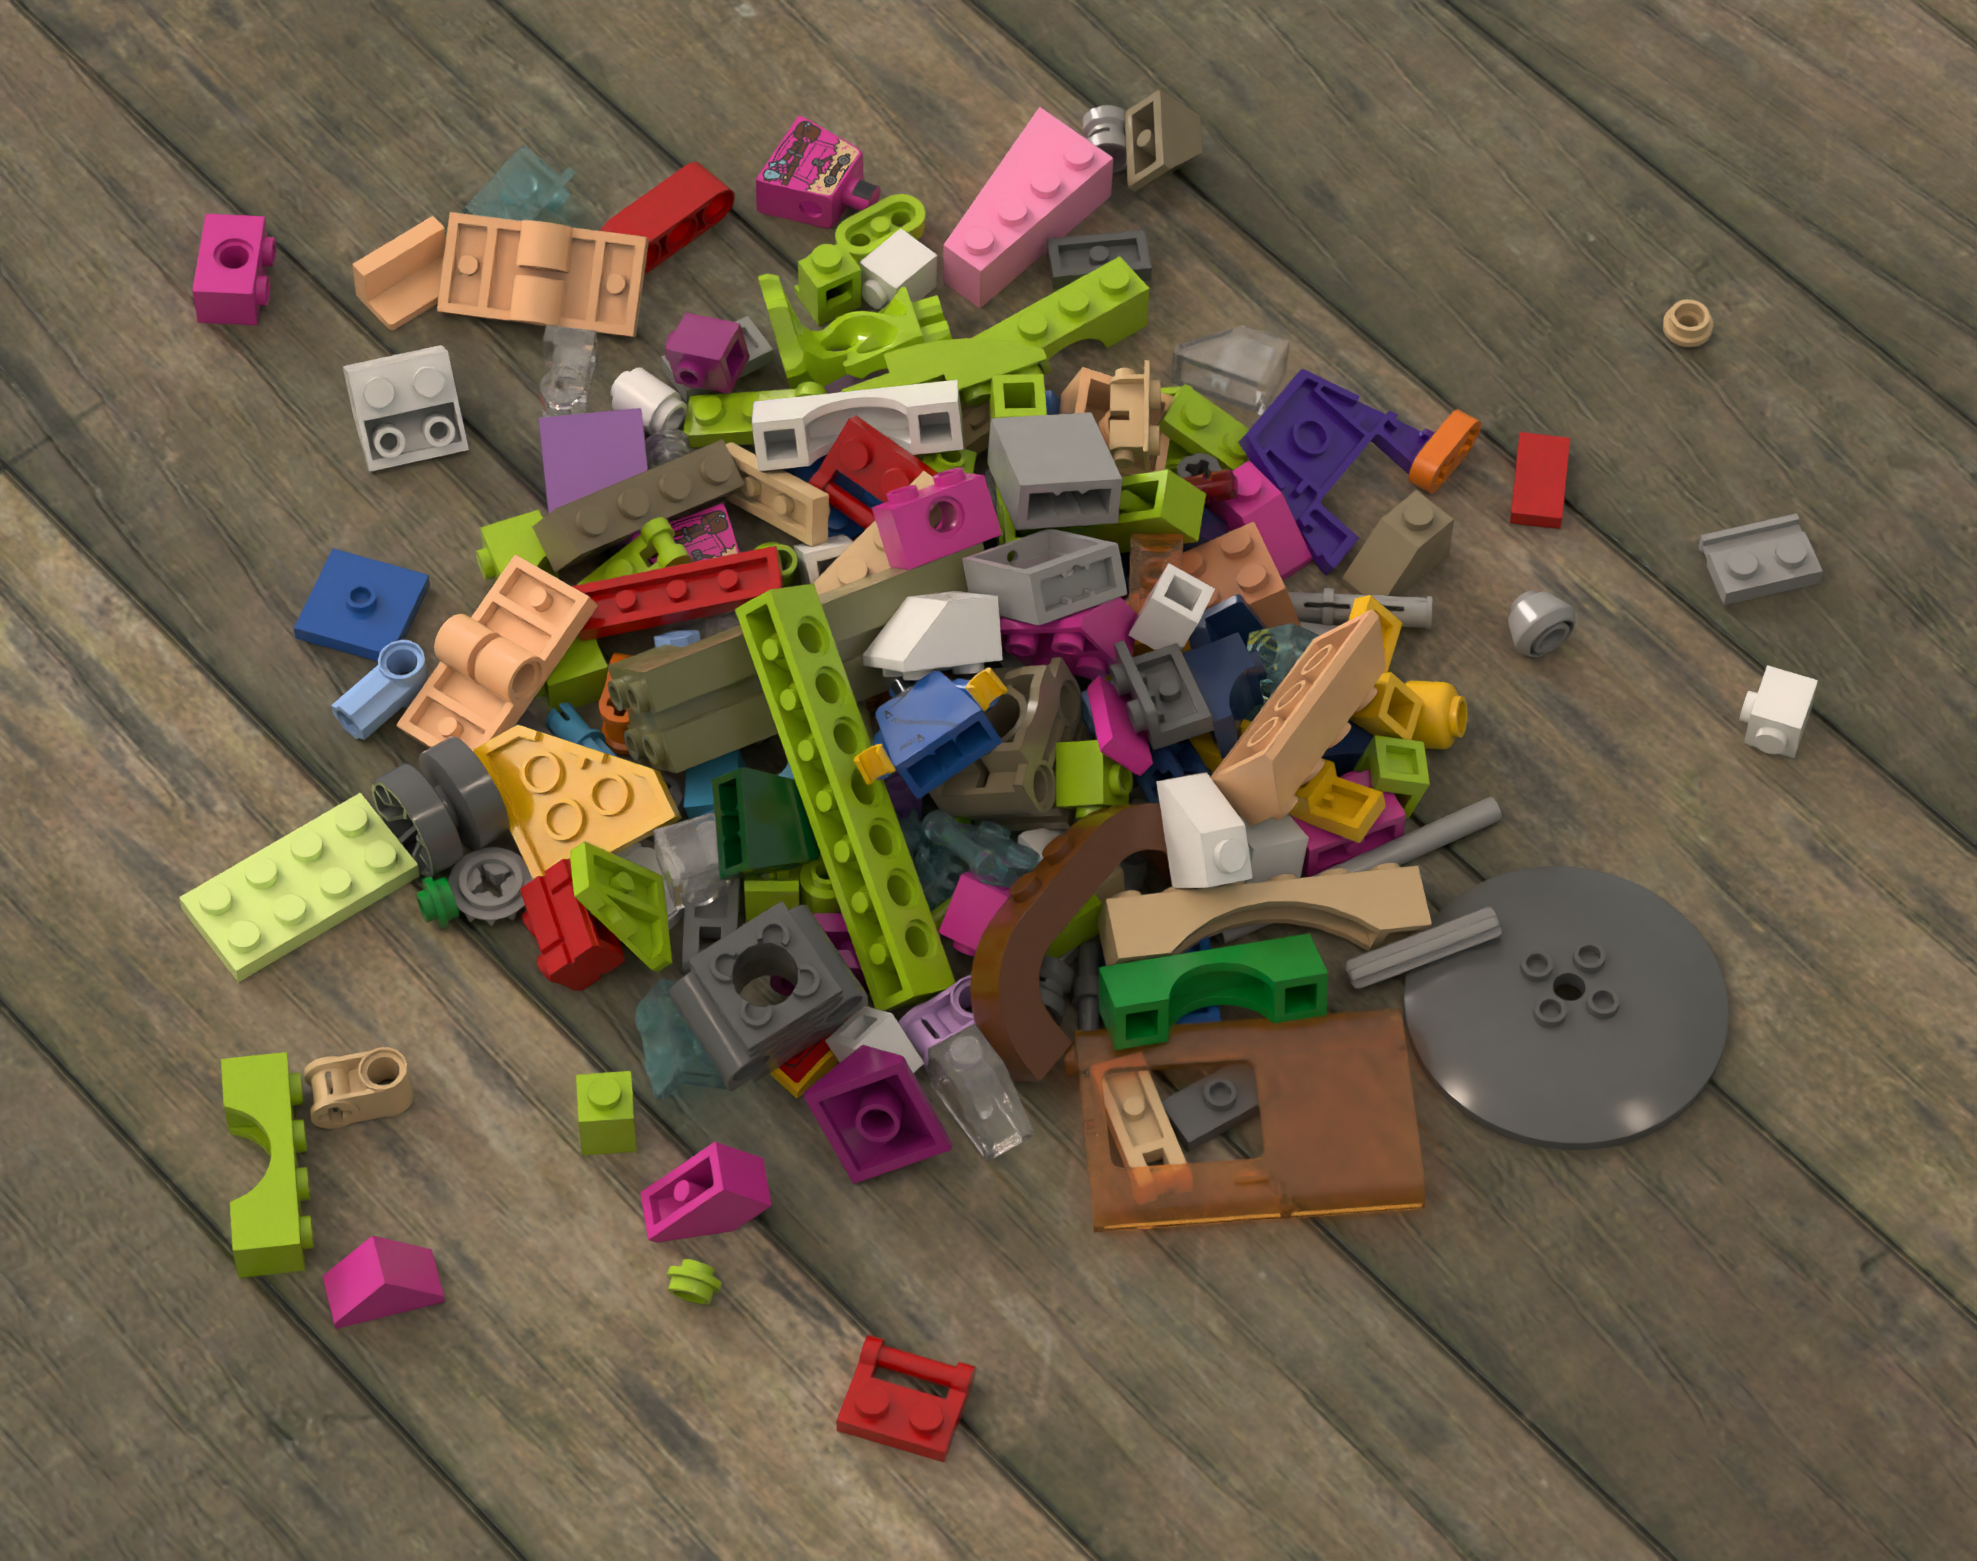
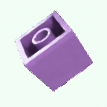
[539,408,648,549]

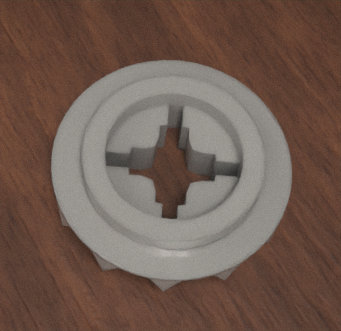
[448,847,533,927]

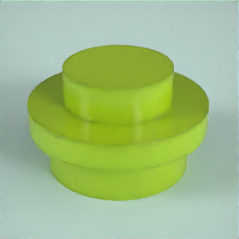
[666,1259,722,1305]

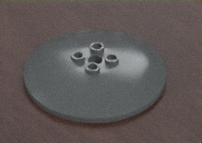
[1403,866,1729,1150]

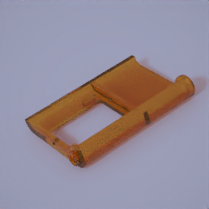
[1063,1008,1425,1232]

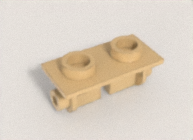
[1108,360,1161,473]

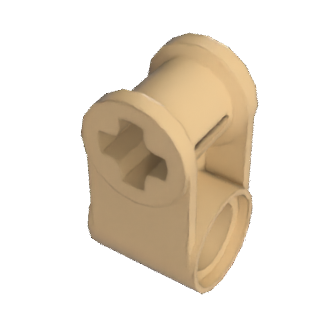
[304,1047,414,1129]

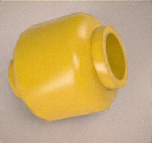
[1405,681,1468,750]

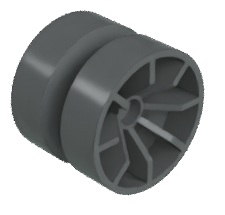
[371,736,510,877]

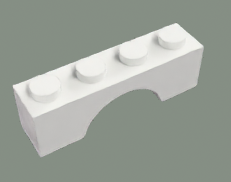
[752,380,964,471]

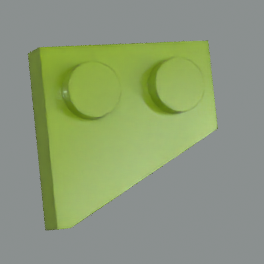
[570,841,672,973]

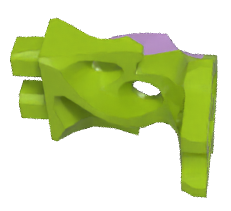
[758,274,952,394]

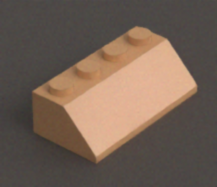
[1210,609,1386,827]

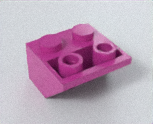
[999,597,1138,680]

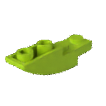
[842,338,1052,407]

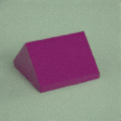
[804,1044,953,1184]

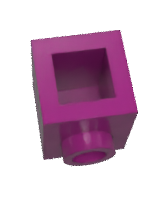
[665,313,750,394]

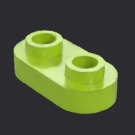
[835,194,925,267]

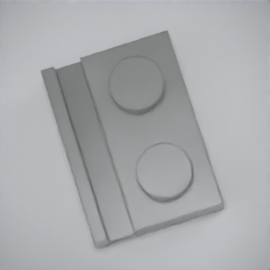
[1698,513,1823,605]

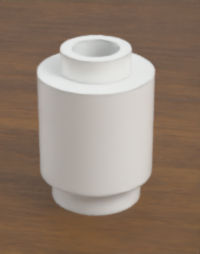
[611,367,687,438]

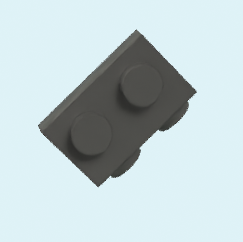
[1109,640,1214,750]

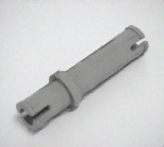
[1288,588,1432,630]

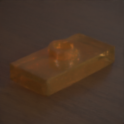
[1129,533,1183,615]

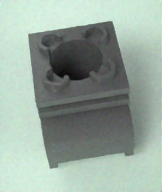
[669,901,868,1092]

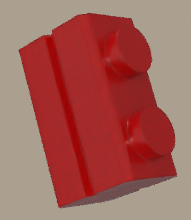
[520,858,625,991]

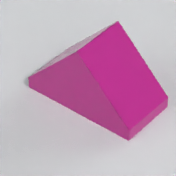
[322,1235,445,1329]

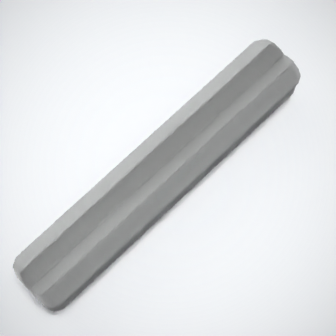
[1345,907,1502,989]

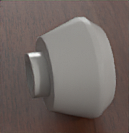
[1508,590,1576,657]

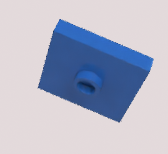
[294,548,430,661]

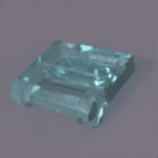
[921,809,1040,888]

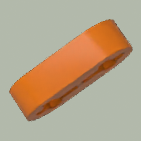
[1408,409,1481,494]

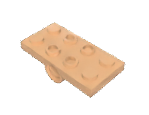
[437,212,649,338]
[396,555,598,752]

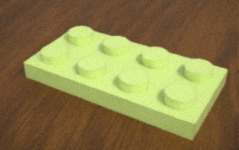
[179,793,420,983]

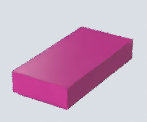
[1087,676,1153,776]

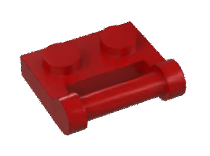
[808,415,938,530]
[836,1335,976,1463]

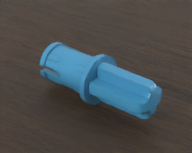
[545,703,617,757]

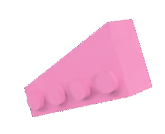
[943,107,1113,309]

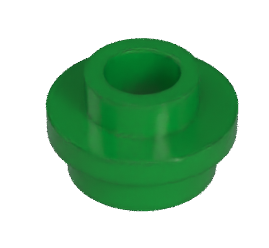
[416,876,459,929]

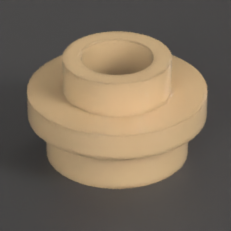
[1663,299,1713,347]

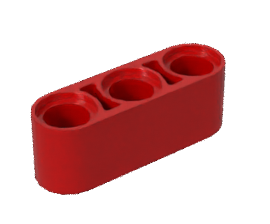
[600,162,735,275]

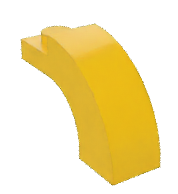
[1348,595,1423,740]

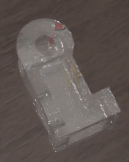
[540,325,599,417]

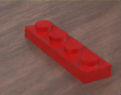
[572,546,784,641]

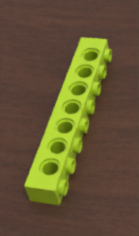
[735,584,956,1012]

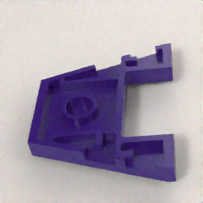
[1239,368,1435,576]

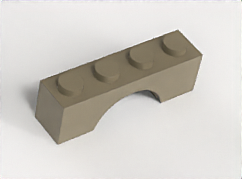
[532,439,745,573]

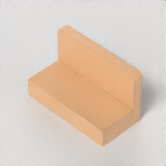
[352,216,446,330]

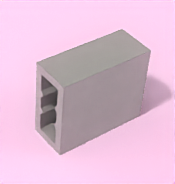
[987,412,1122,530]

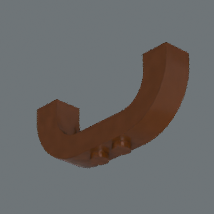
[970,803,1202,1082]

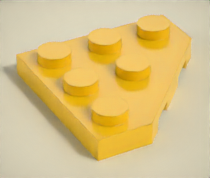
[473,725,682,879]

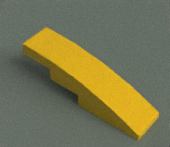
[1189,719,1386,843]

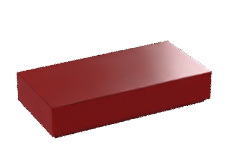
[1510,432,1570,529]

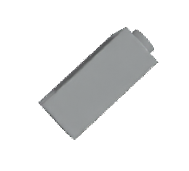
[962,528,1127,625]

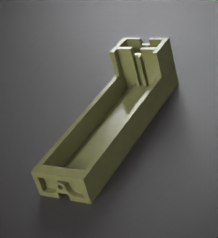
[608,542,1003,773]

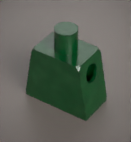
[712,767,820,880]

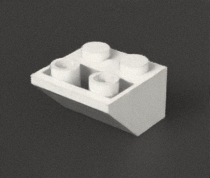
[343,345,469,472]
[863,591,1003,680]

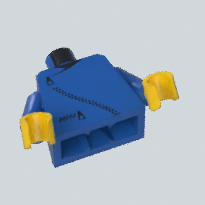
[853,668,1009,800]

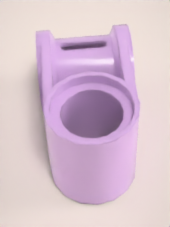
[898,975,983,1075]

